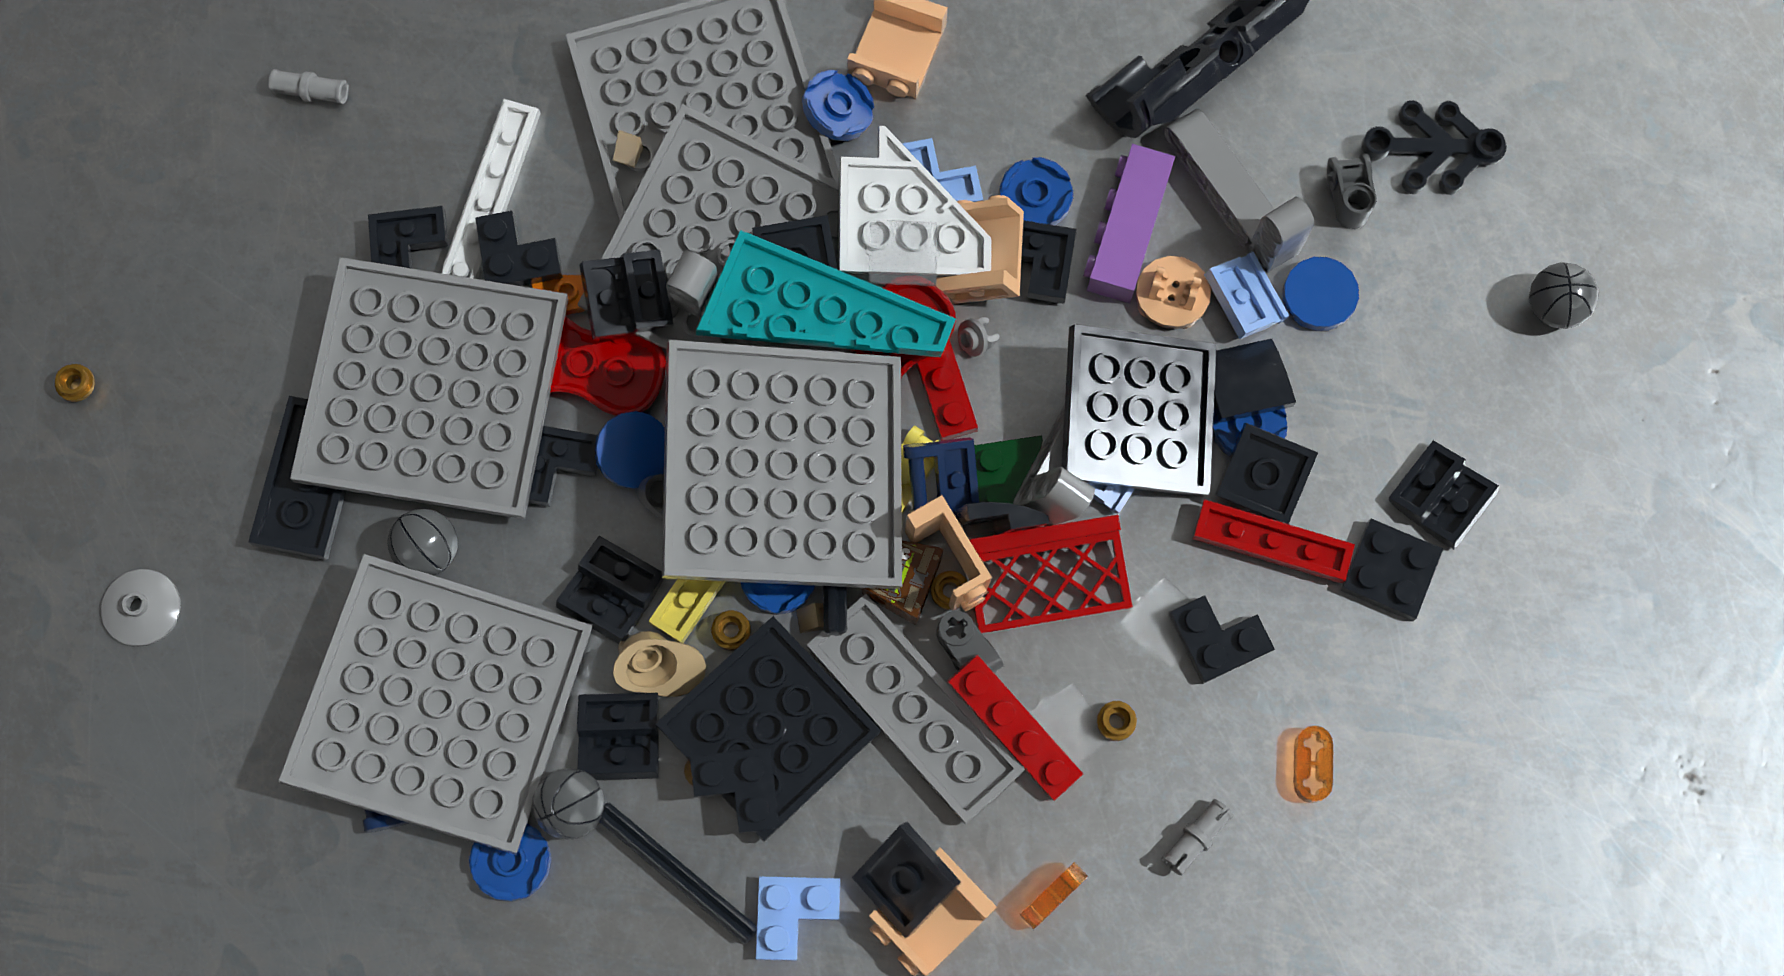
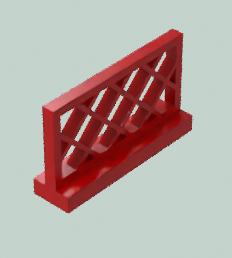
[969,514,1133,633]

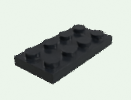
[248,396,346,560]

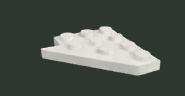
[838,126,991,277]

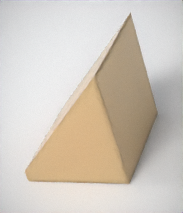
[613,130,643,168]
[796,603,824,633]

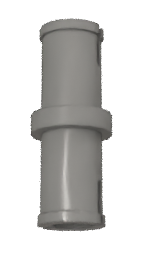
[269,69,348,104]
[1162,799,1233,876]

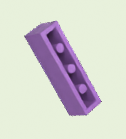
[1083,144,1175,304]

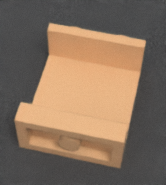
[847,0,948,99]
[935,195,1024,304]
[905,495,992,611]
[869,847,997,976]

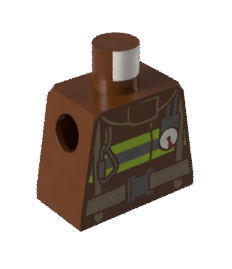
[862,540,944,625]

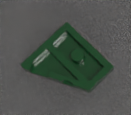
[974,435,1043,504]

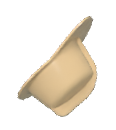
[613,631,706,697]

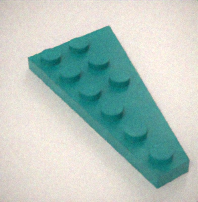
[696,230,956,357]

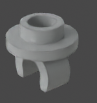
[958,317,1000,357]

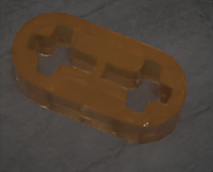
[1293,725,1333,803]
[1020,862,1089,930]

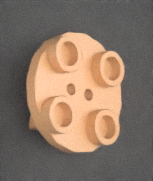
[1136,256,1211,329]

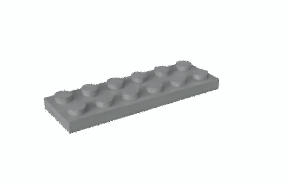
[807,594,1025,825]

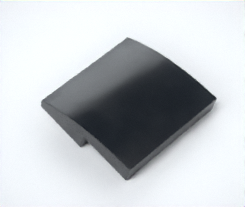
[579,249,674,340]
[1214,338,1296,422]
[1389,440,1499,550]
[953,502,1050,535]
[556,535,664,644]
[577,692,659,780]

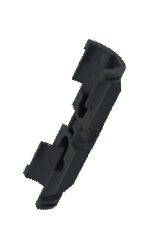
[1086,0,1309,138]

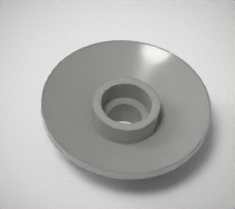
[101,569,181,647]

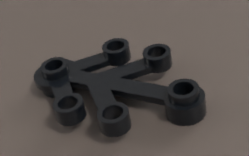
[1361,100,1506,195]

